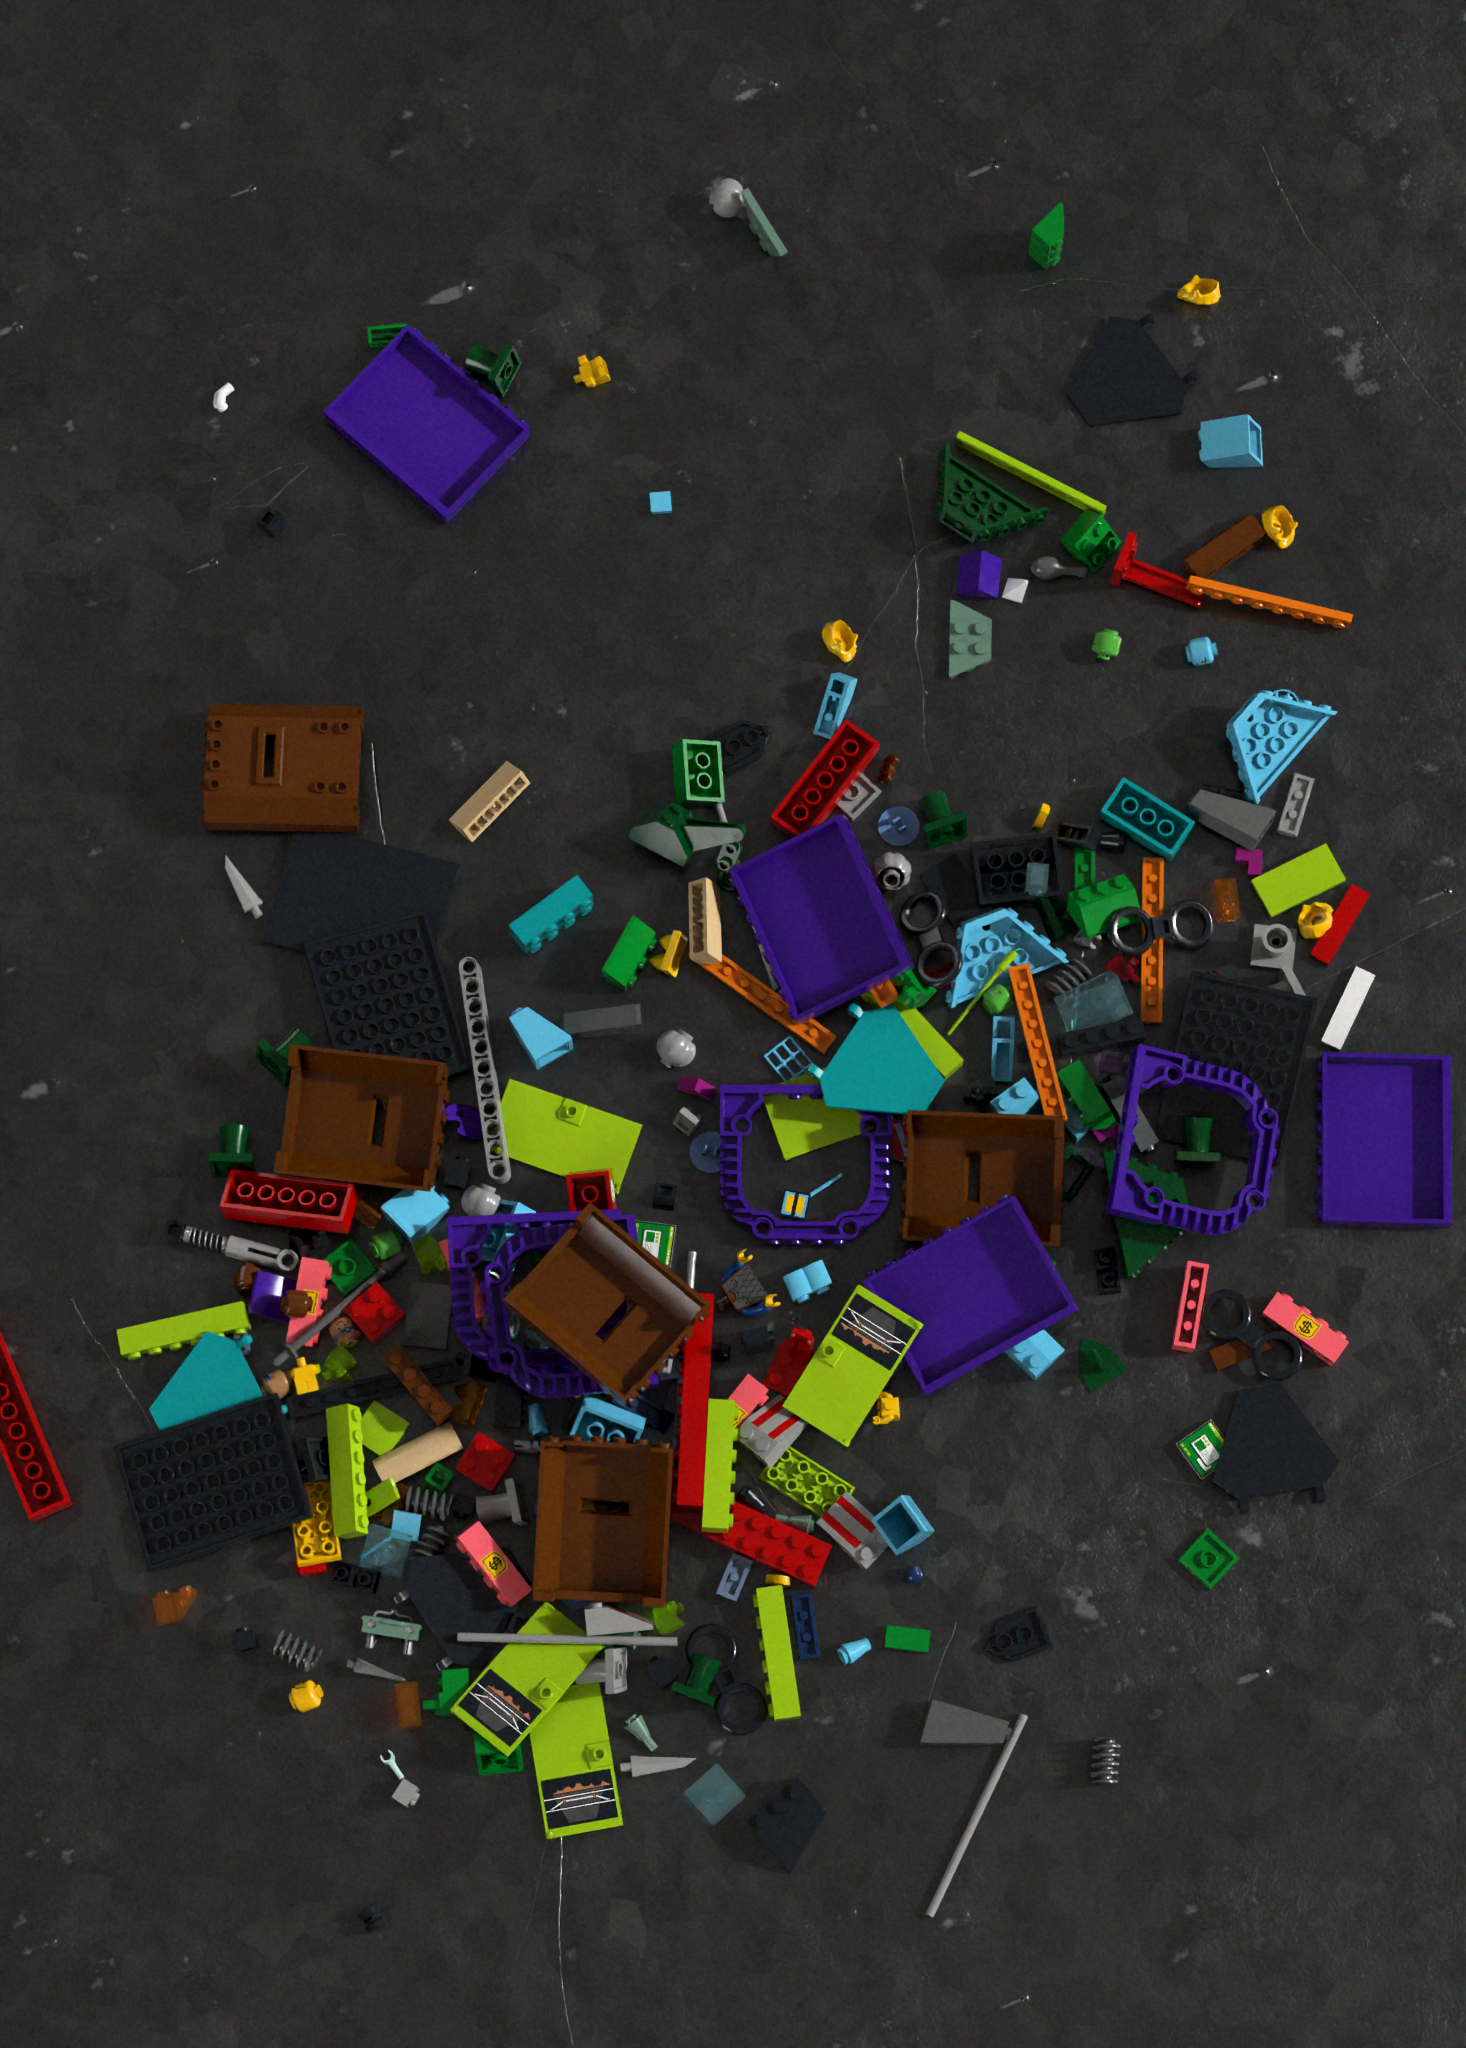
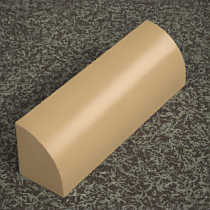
[449,761,530,842]
[688,877,722,964]
[372,1421,463,1483]

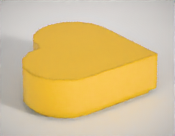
[1032,803,1050,830]
[765,1574,791,1588]

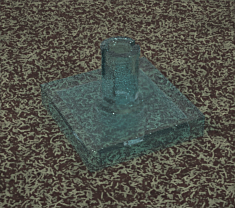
[359,1523,412,1578]
[684,1763,746,1827]

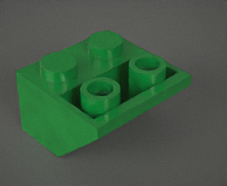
[1060,510,1122,573]

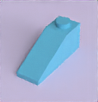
[813,672,858,739]

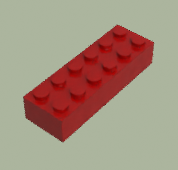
[770,719,880,839]
[220,1169,359,1234]

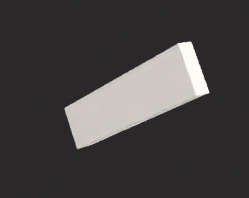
[1320,966,1375,1051]

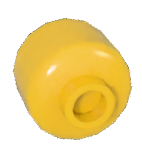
[289,1680,323,1712]

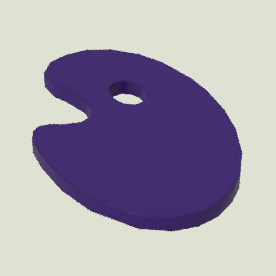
[444,1104,483,1139]

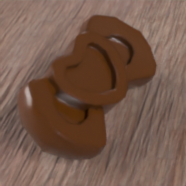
[878,754,900,785]

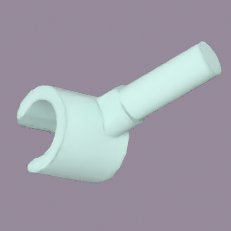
[380,1750,404,1780]

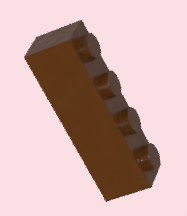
[1183,514,1267,579]
[381,1343,454,1427]

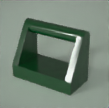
[1063,1145,1095,1202]

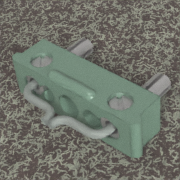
[361,1608,423,1655]

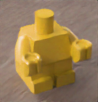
[573,355,611,387]
[287,1356,321,1395]
[873,1392,900,1425]

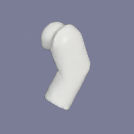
[213,382,234,412]

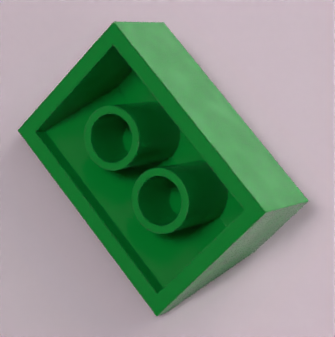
[1028,202,1064,270]
[672,739,725,808]
[1066,874,1140,939]
[602,915,657,992]
[1057,1059,1118,1130]

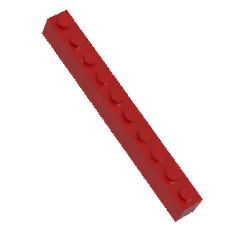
[672,1293,714,1511]

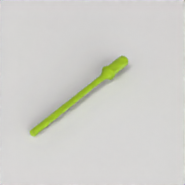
[947,949,1018,1035]

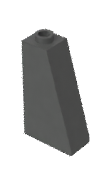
[1187,789,1276,851]
[560,1004,642,1039]
[1095,1074,1159,1153]
[920,1699,1012,1745]

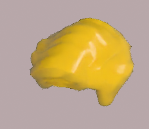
[1177,275,1221,306]
[1262,505,1298,549]
[822,620,858,662]
[1297,902,1333,939]

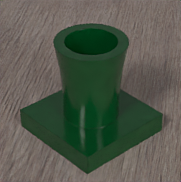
[465,342,522,398]
[919,791,967,850]
[255,1027,312,1088]
[1174,1117,1220,1161]
[208,1124,256,1178]
[671,1652,722,1709]

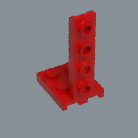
[1110,531,1205,608]
[762,1327,815,1398]

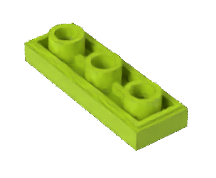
[365,1478,400,1518]

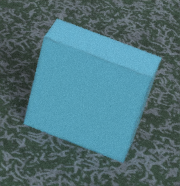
[650,491,672,515]

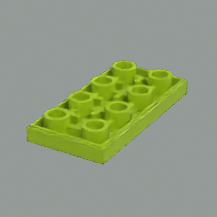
[1251,843,1346,918]
[758,1446,855,1517]

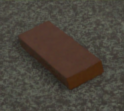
[1209,1326,1277,1372]

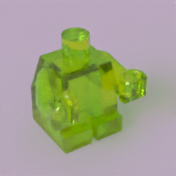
[412,1233,447,1275]
[322,1343,360,1383]
[652,1601,685,1636]

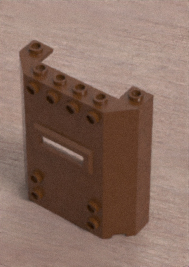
[200,704,364,833]
[274,1044,450,1192]
[899,1110,1065,1247]
[503,1202,711,1406]
[532,1435,674,1608]

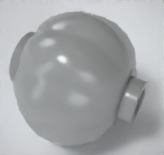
[709,178,745,218]
[872,852,911,891]
[656,1029,696,1068]
[461,1182,502,1216]

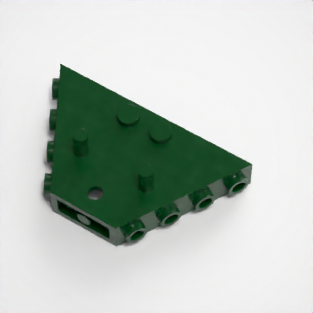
[936,442,1049,543]
[1099,1148,1188,1279]

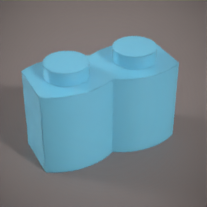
[782,1260,832,1304]

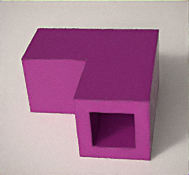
[1234,847,1263,878]
[677,1076,716,1100]
[1092,1117,1120,1145]

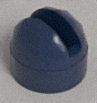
[903,1565,923,1584]

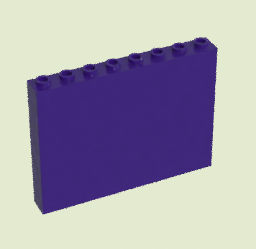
[323,325,530,524]
[729,813,914,1024]
[1316,1052,1452,1228]
[862,1194,1079,1395]

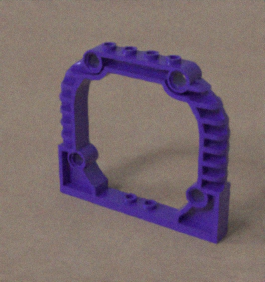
[1105,1044,1280,1235]
[720,1084,892,1245]
[447,1209,627,1375]
[480,1214,659,1398]

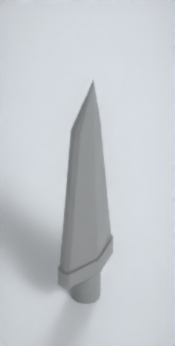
[225,855,263,919]
[620,1755,696,1778]

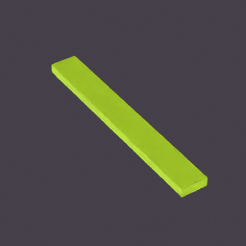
[955,431,1107,517]

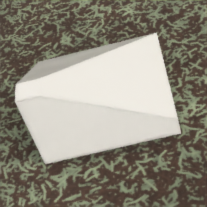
[1002,578,1028,604]

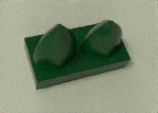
[1035,897,1073,943]

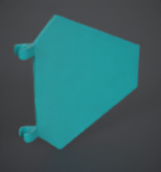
[807,1003,945,1114]
[149,1331,288,1431]

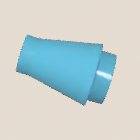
[527,1403,550,1438]
[837,1637,871,1665]

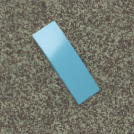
[991,1015,1015,1082]

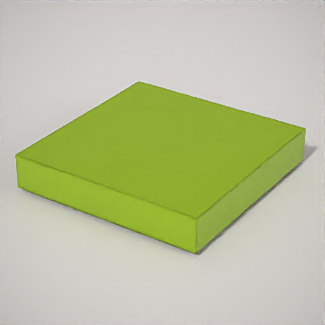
[361,1400,410,1456]

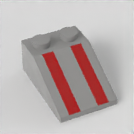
[737,1394,809,1469]
[816,1491,889,1569]
[585,1601,653,1636]

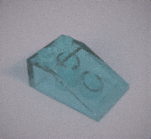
[1054,970,1133,1032]

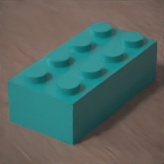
[1099,777,1195,862]
[509,875,594,955]

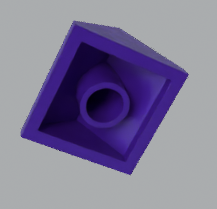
[956,550,1001,599]

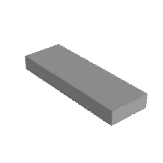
[1276,773,1314,839]

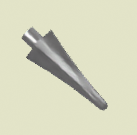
[346,1658,405,1682]

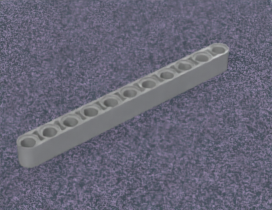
[459,957,511,1184]

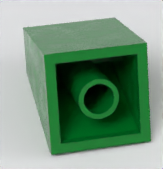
[473,1730,523,1776]

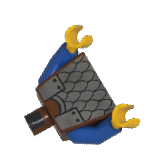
[714,1249,781,1316]

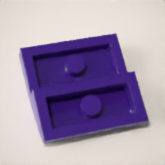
[247,1271,297,1324]

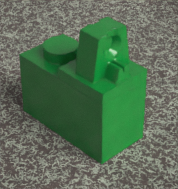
[890,966,937,1010]
[423,1668,470,1717]

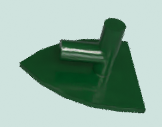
[1079,1339,1128,1392]

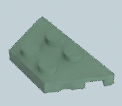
[741,188,788,257]
[948,600,992,679]

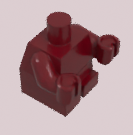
[1105,952,1141,985]

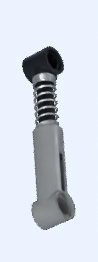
[163,1219,300,1274]

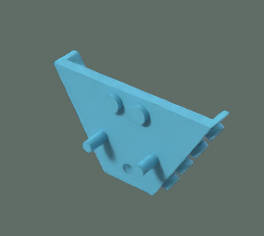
[1226,690,1337,804]
[946,907,1069,1008]

